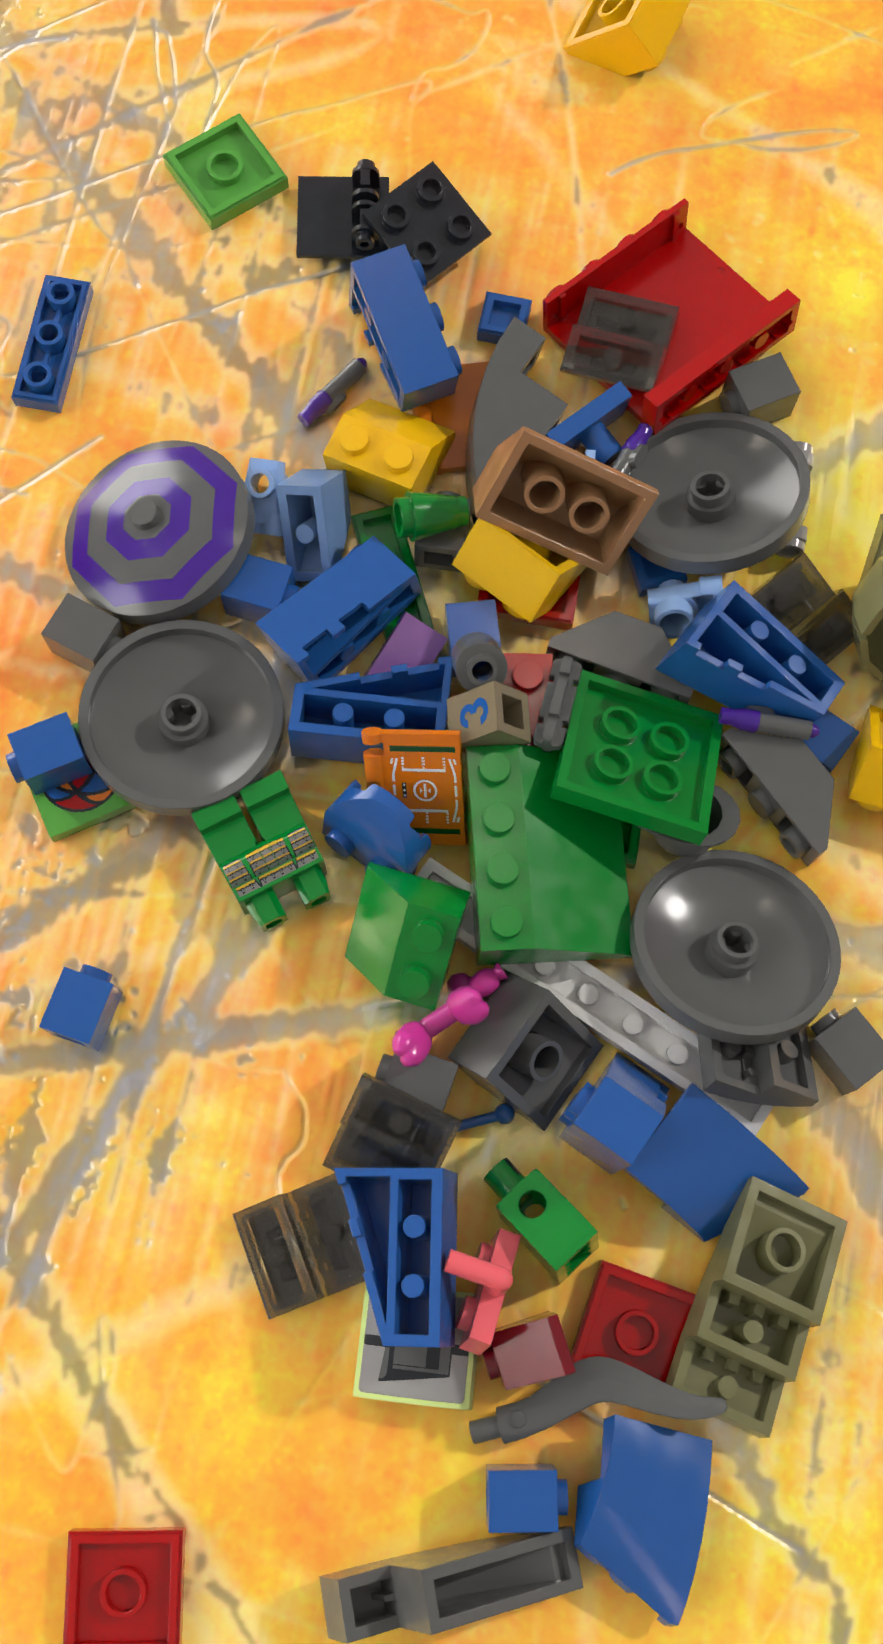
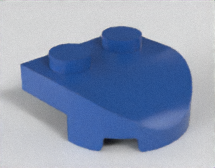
[322,779,431,875]

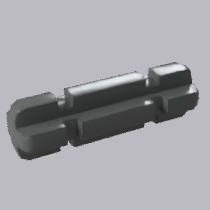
[533,656,583,753]

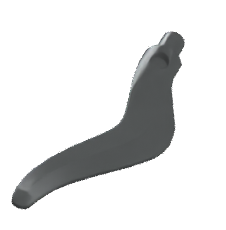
[469,1356,727,1444]

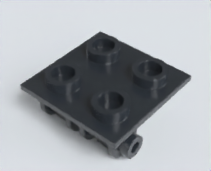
[296,159,389,259]
[362,161,492,284]

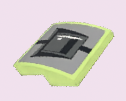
[353,1285,478,1410]

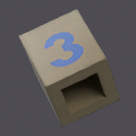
[446,681,531,753]

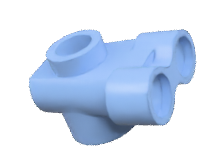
[245,457,288,537]
[647,575,723,639]

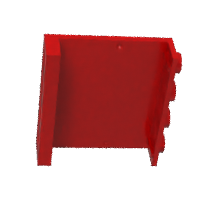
[543,198,801,435]

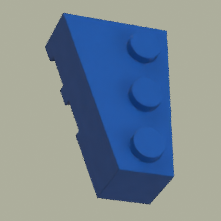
[255,536,422,682]

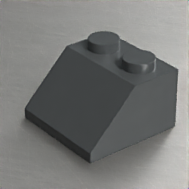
[448,972,604,1131]

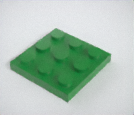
[550,670,723,846]

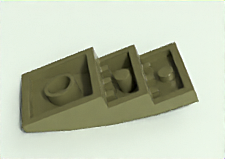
[665,1176,848,1438]

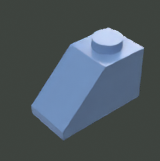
[276,469,351,581]

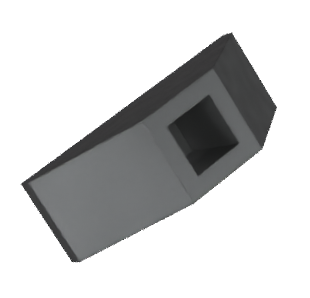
[546,611,693,704]
[718,728,835,867]

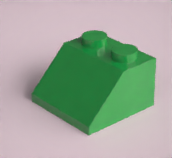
[345,862,471,1011]

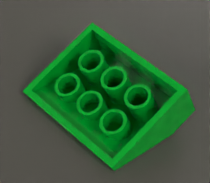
[463,744,632,966]

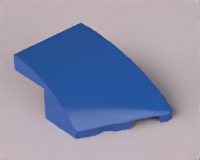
[624,1083,809,1242]
[574,1414,712,1627]

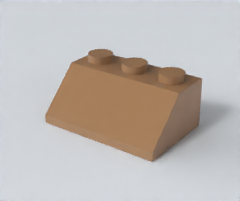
[473,426,659,576]

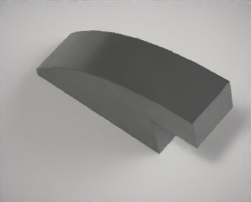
[465,317,568,524]
[319,1526,584,1644]

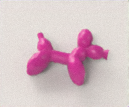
[392,963,508,1067]

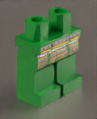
[191,770,331,932]

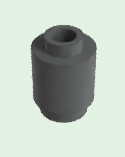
[451,632,508,691]

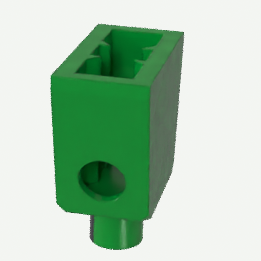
[484,1158,599,1285]

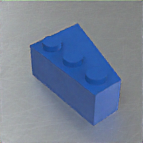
[349,244,462,412]
[655,580,845,738]
[288,655,453,764]
[558,1051,670,1175]
[334,1168,458,1348]

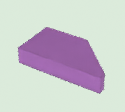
[363,611,448,676]

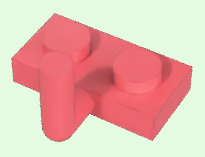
[443,1228,521,1356]

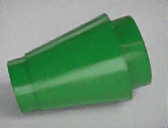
[393,491,469,542]

